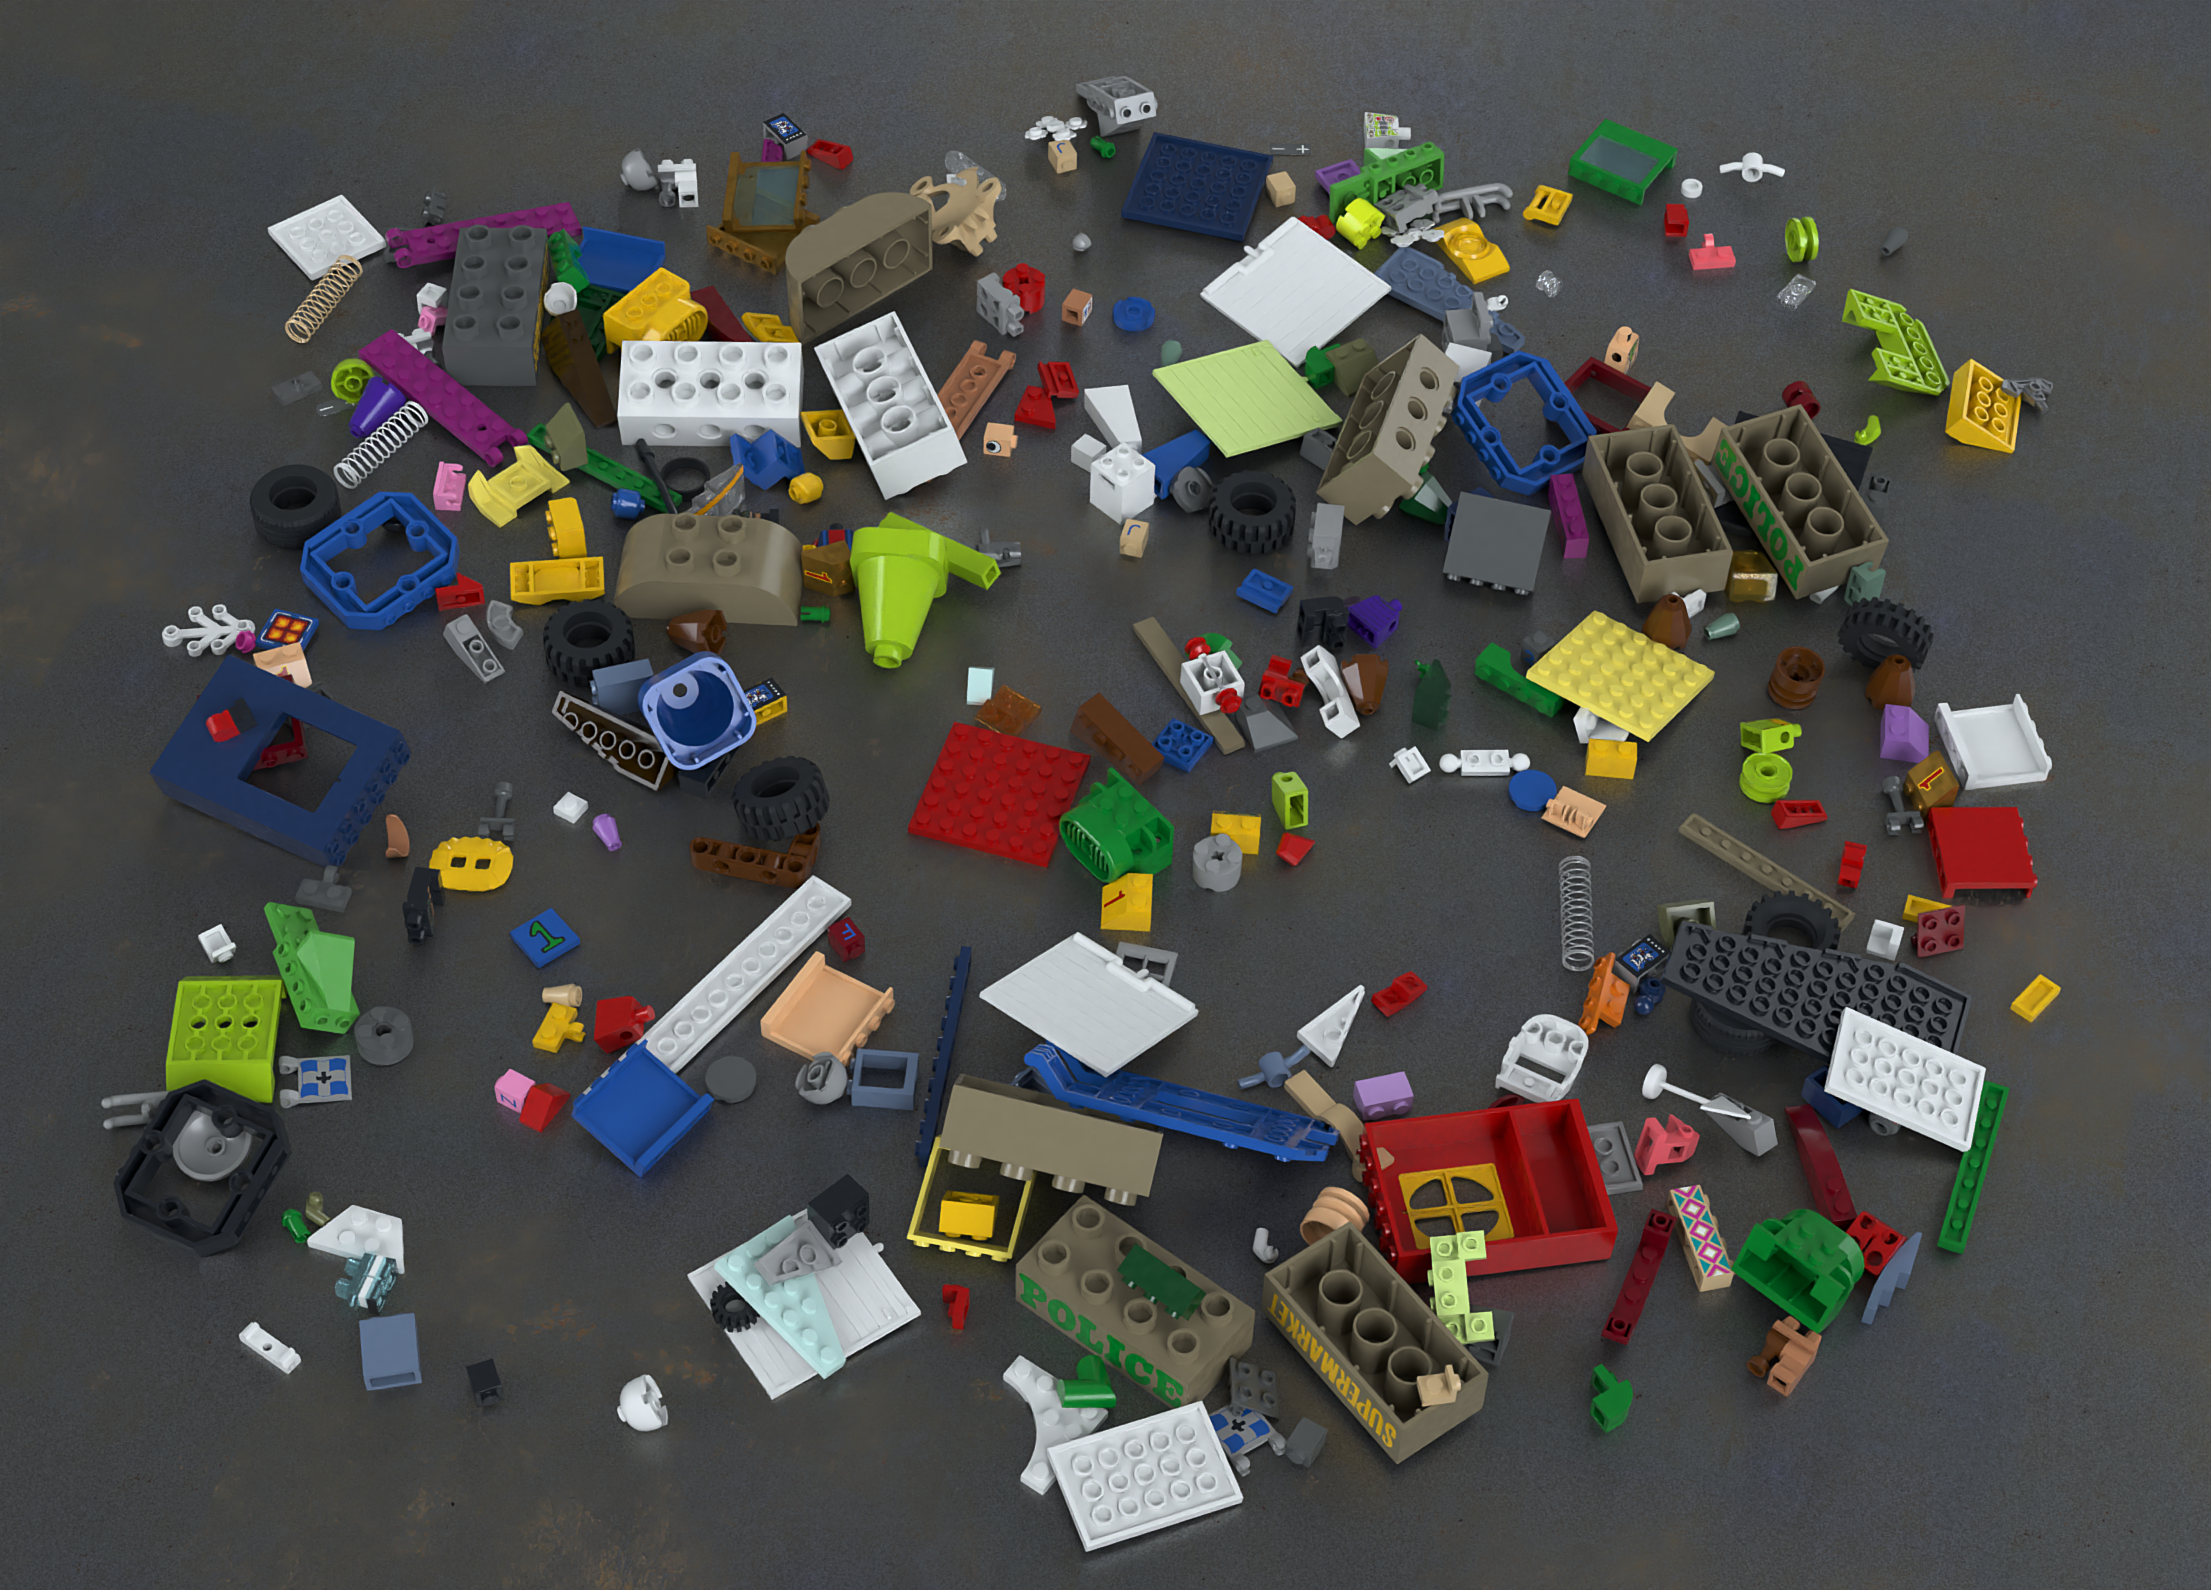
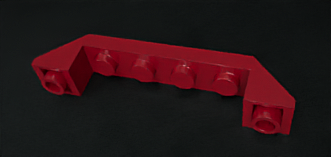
[1601,1208,1677,1345]

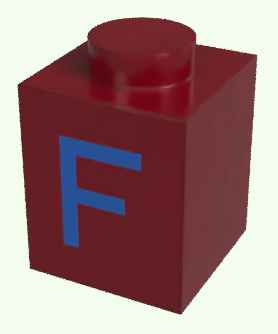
[828,917,865,962]

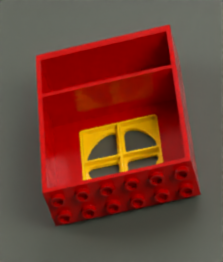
[1356,1098,1618,1284]

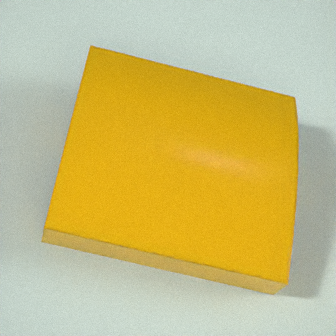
[741,312,800,343]

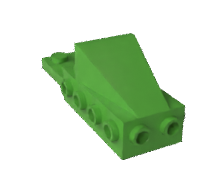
[1330,141,1444,224]
[264,902,360,1034]

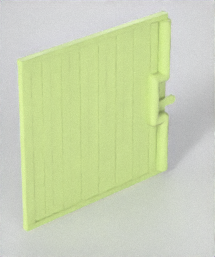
[1152,340,1343,458]

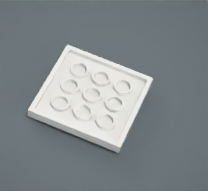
[268,195,386,281]

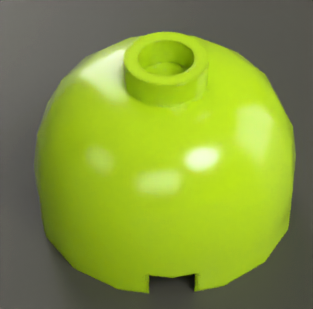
[331,358,375,404]

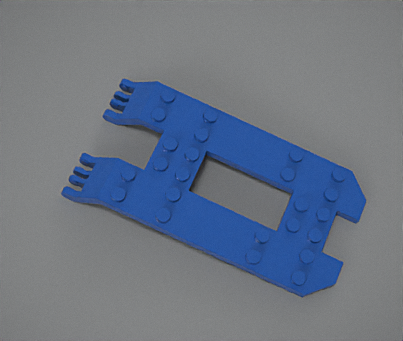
[1024,1039,1340,1162]

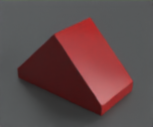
[519,1083,571,1133]

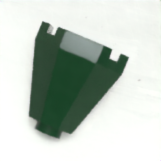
[1399,471,1452,526]

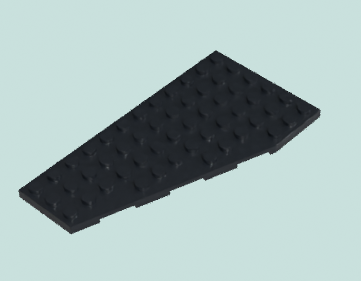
[1660,921,1973,1064]

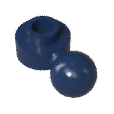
[1634,977,1666,1015]

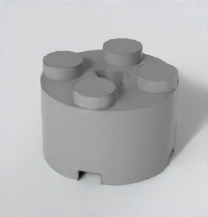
[1192,834,1242,892]

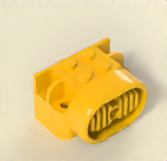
[603,267,708,355]

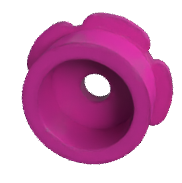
[235,630,256,653]

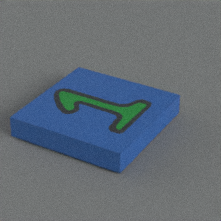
[510,908,580,969]

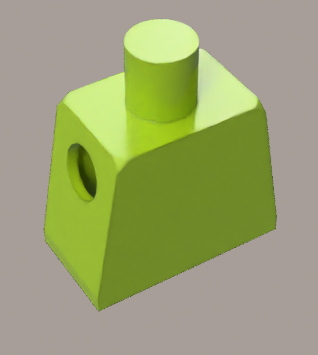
[1271,771,1308,830]

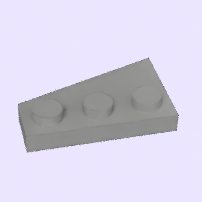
[753,1219,842,1286]

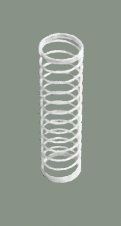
[334,401,428,489]

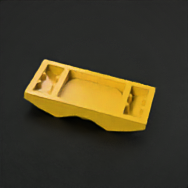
[1433,217,1510,284]
[510,556,605,606]

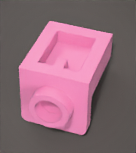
[418,305,448,336]

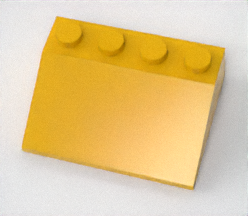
[1945,359,2022,453]

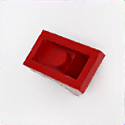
[435,573,485,611]

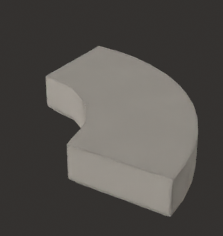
[487,600,523,650]

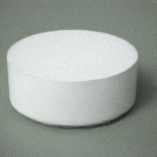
[1681,179,1703,198]

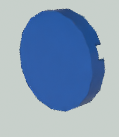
[1112,297,1155,332]
[1508,770,1557,812]

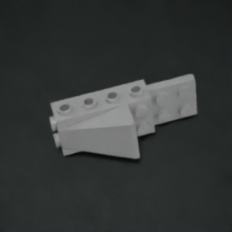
[1075,76,1158,137]

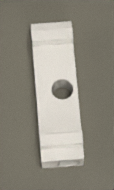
[239,1322,301,1374]

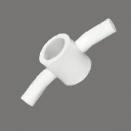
[1720,153,1785,182]

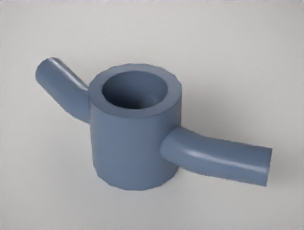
[1237,1045,1311,1090]

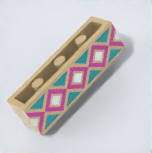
[1666,1185,1735,1292]

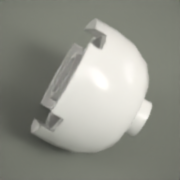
[617,1374,668,1432]

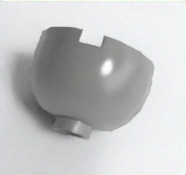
[620,147,659,191]
[795,1052,848,1105]

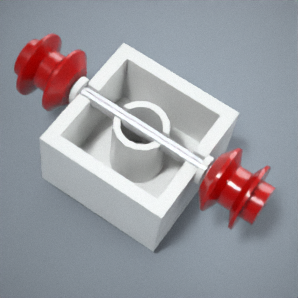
[1180,637,1245,715]

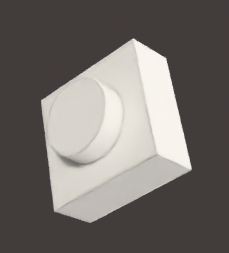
[553,792,588,824]

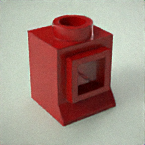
[1663,204,1689,237]

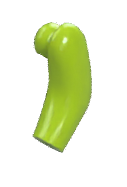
[1854,415,1881,446]

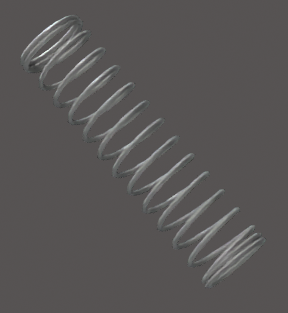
[1559,856,1595,971]

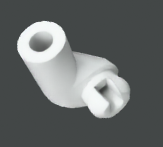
[1253,1228,1279,1263]

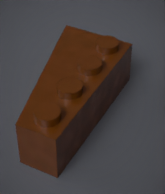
[1070,692,1165,785]

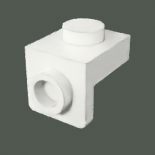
[198,924,236,963]

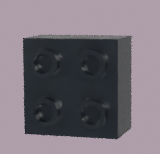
[807,1174,870,1250]

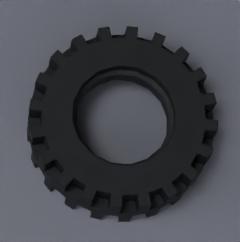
[1838,597,1934,673]
[1742,890,1841,951]

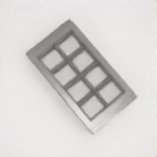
[1115,941,1178,988]

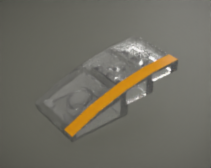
[683,463,745,516]

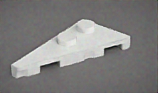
[1297,985,1365,1067]

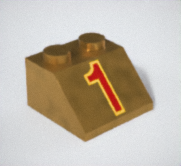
[801,540,856,597]
[1903,750,1959,822]

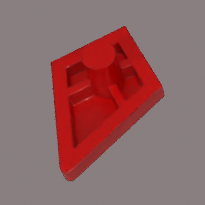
[1275,832,1315,866]

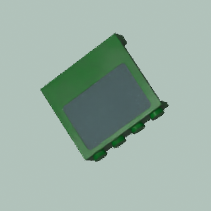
[1568,119,1678,205]

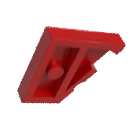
[1014,385,1056,430]

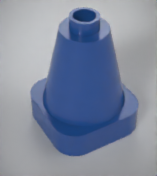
[638,651,756,770]

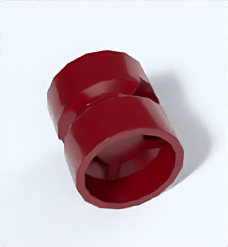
[1782,381,1821,420]

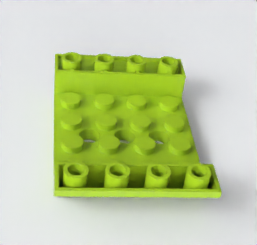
[166,975,287,1103]

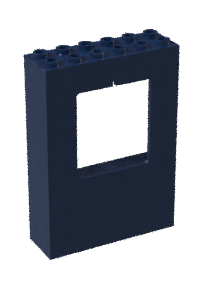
[149,654,411,868]

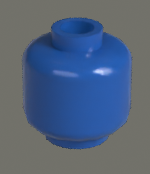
[610,488,645,520]

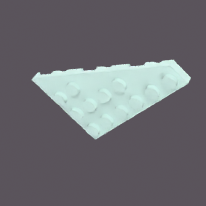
[714,1215,846,1379]

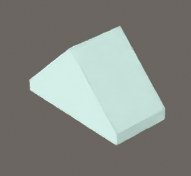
[967,666,995,706]

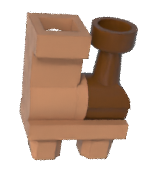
[1746,1316,1822,1397]

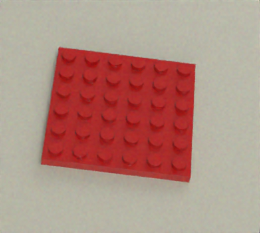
[908,722,1091,868]

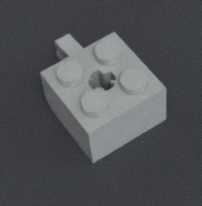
[1307,503,1345,570]

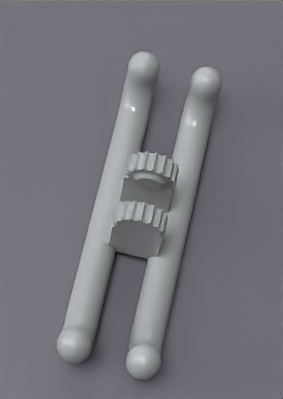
[1431,183,1513,224]
[101,1091,197,1129]

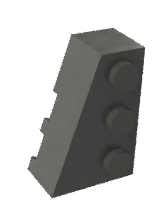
[1430,1304,1515,1366]

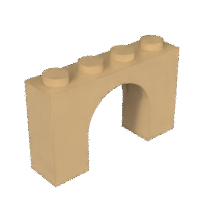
[1627,381,1728,466]

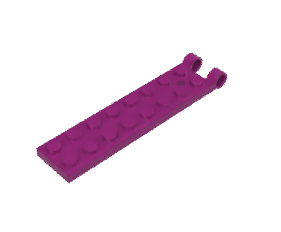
[385,202,582,268]
[358,329,528,467]

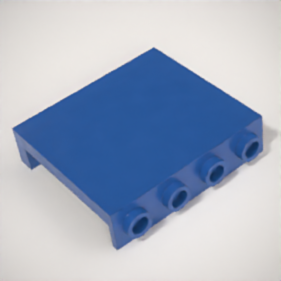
[558,226,666,295]
[571,1039,714,1178]

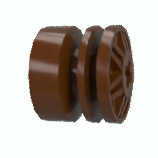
[1767,646,1826,709]

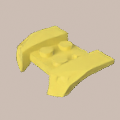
[468,445,570,528]

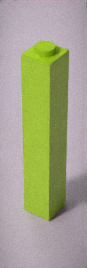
[878,512,1001,590]

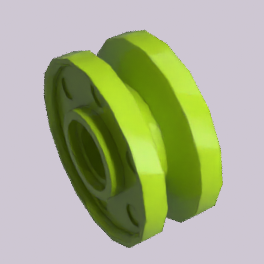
[1785,216,1819,263]
[1739,752,1792,803]

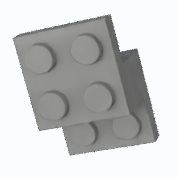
[1441,292,1493,353]

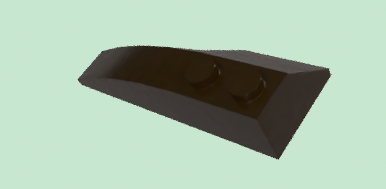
[540,309,618,429]
[552,690,680,791]

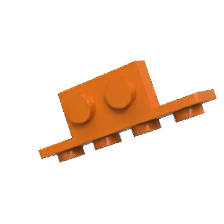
[1578,952,1630,1036]

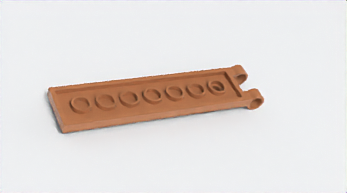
[926,340,1016,483]

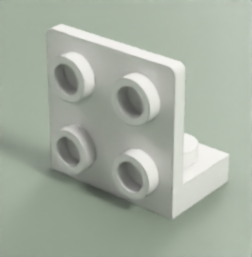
[1573,707,1630,743]

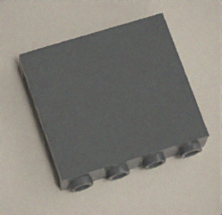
[1443,492,1552,596]

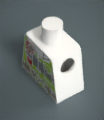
[1363,112,1411,149]

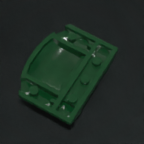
[549,284,626,362]

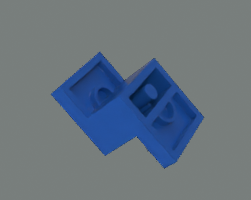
[729,429,805,490]

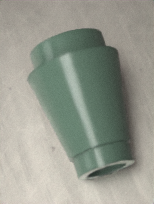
[1161,340,1182,368]
[1703,613,1740,640]

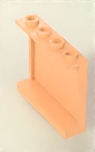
[760,951,895,1067]

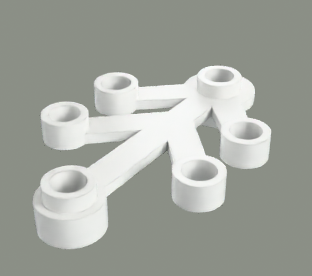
[162,604,256,657]

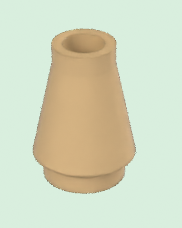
[542,983,582,1008]

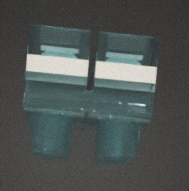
[335,1253,399,1315]

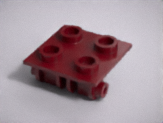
[1910,904,1965,958]

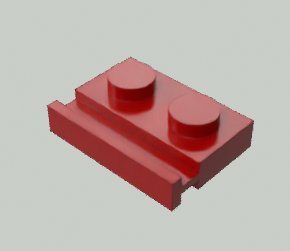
[1037,361,1079,398]

